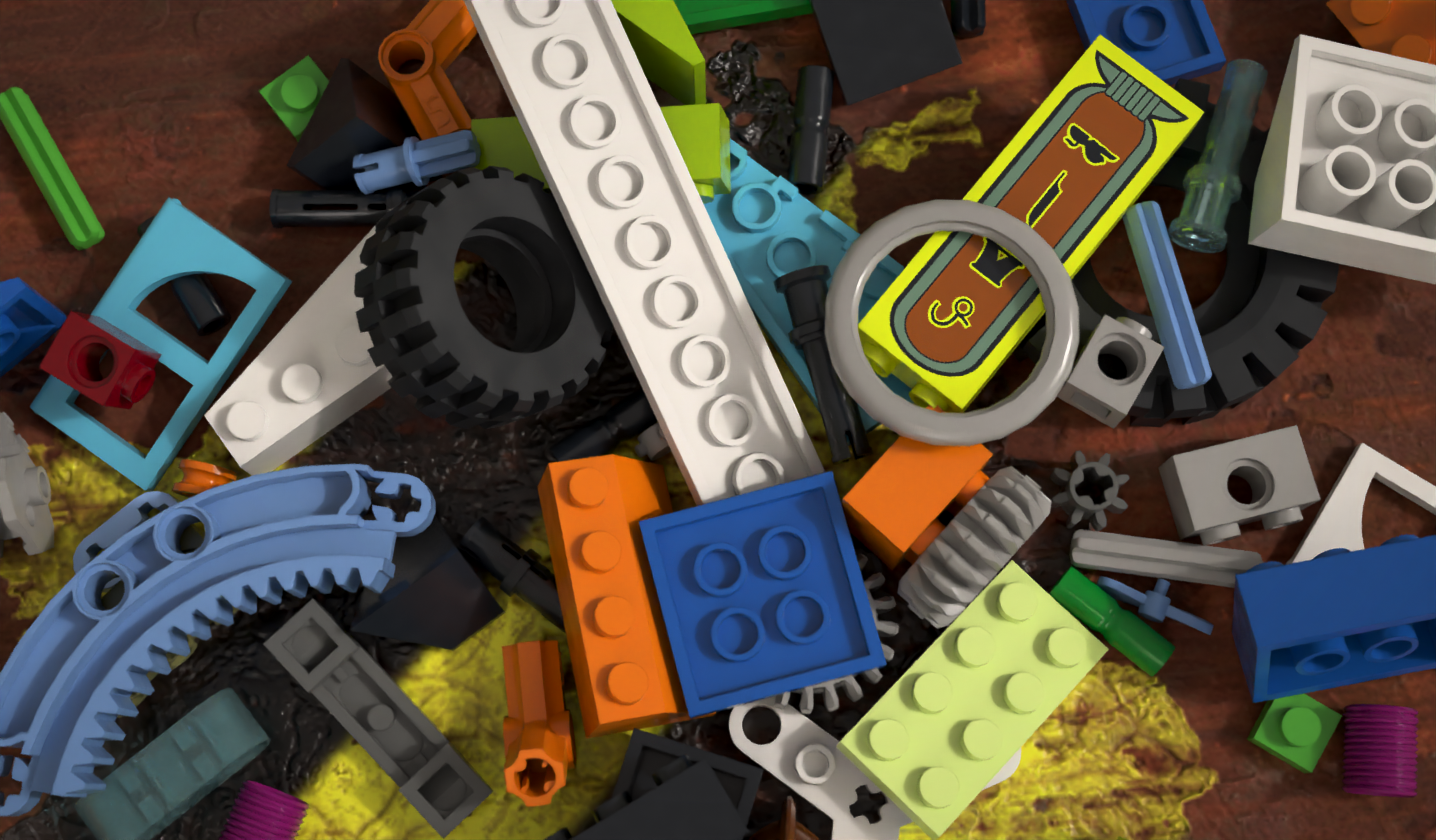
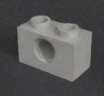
[1158,425,1321,546]

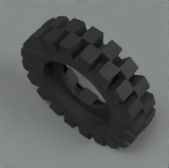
[1012,78,1339,427]

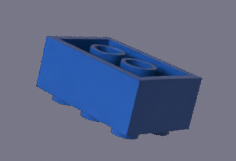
[1232,534,1436,703]

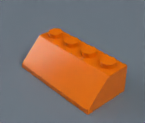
[537,454,716,739]

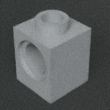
[1057,314,1164,429]

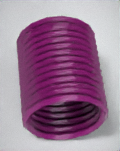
[1342,704,1419,797]
[218,780,310,840]

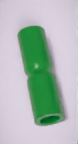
[1048,566,1176,677]

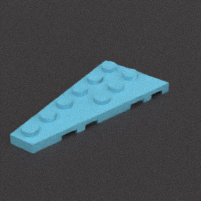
[704,139,914,446]

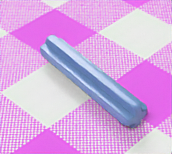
[1123,201,1212,389]

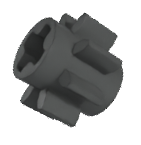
[1049,450,1129,531]

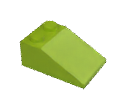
[611,0,706,105]

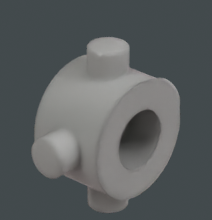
[634,423,671,461]

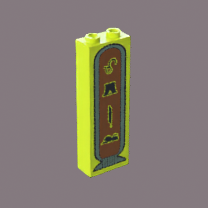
[858,35,1204,413]

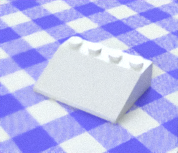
[1248,34,1436,284]

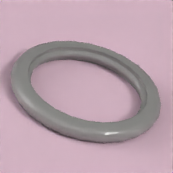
[825,199,1080,446]

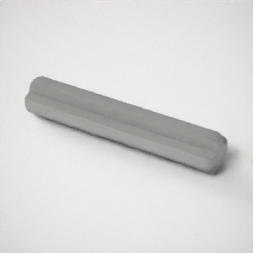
[1069,529,1264,588]

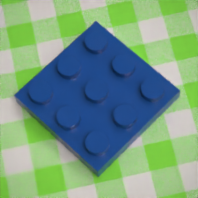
[639,471,887,719]

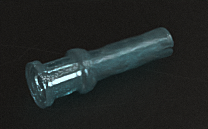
[1168,59,1269,253]

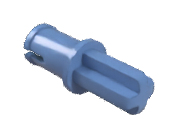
[353,130,481,194]

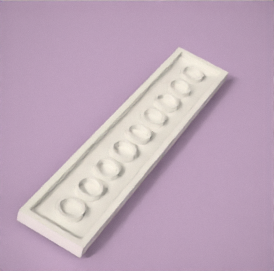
[463,0,825,506]

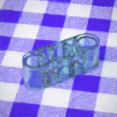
[74,688,271,840]

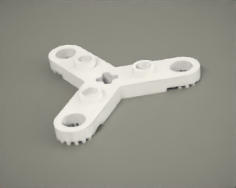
[729,696,1021,840]

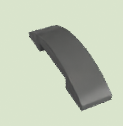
[263,599,493,839]

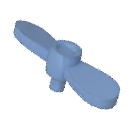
[1096,576,1214,635]

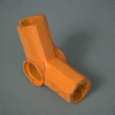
[378,0,478,141]
[502,640,576,807]

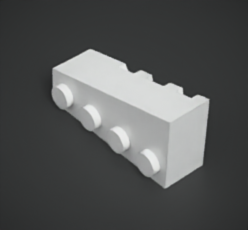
[204,218,392,476]

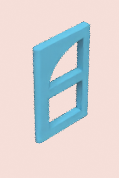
[30,197,292,491]

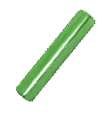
[0,87,105,250]

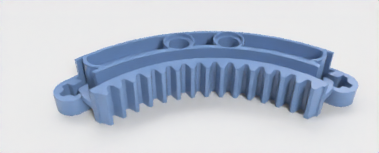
[0,464,436,817]

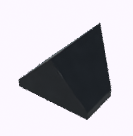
[287,58,443,190]
[350,515,505,651]

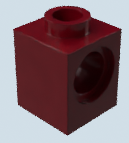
[39,311,162,409]

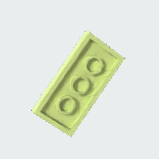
[836,560,1109,840]

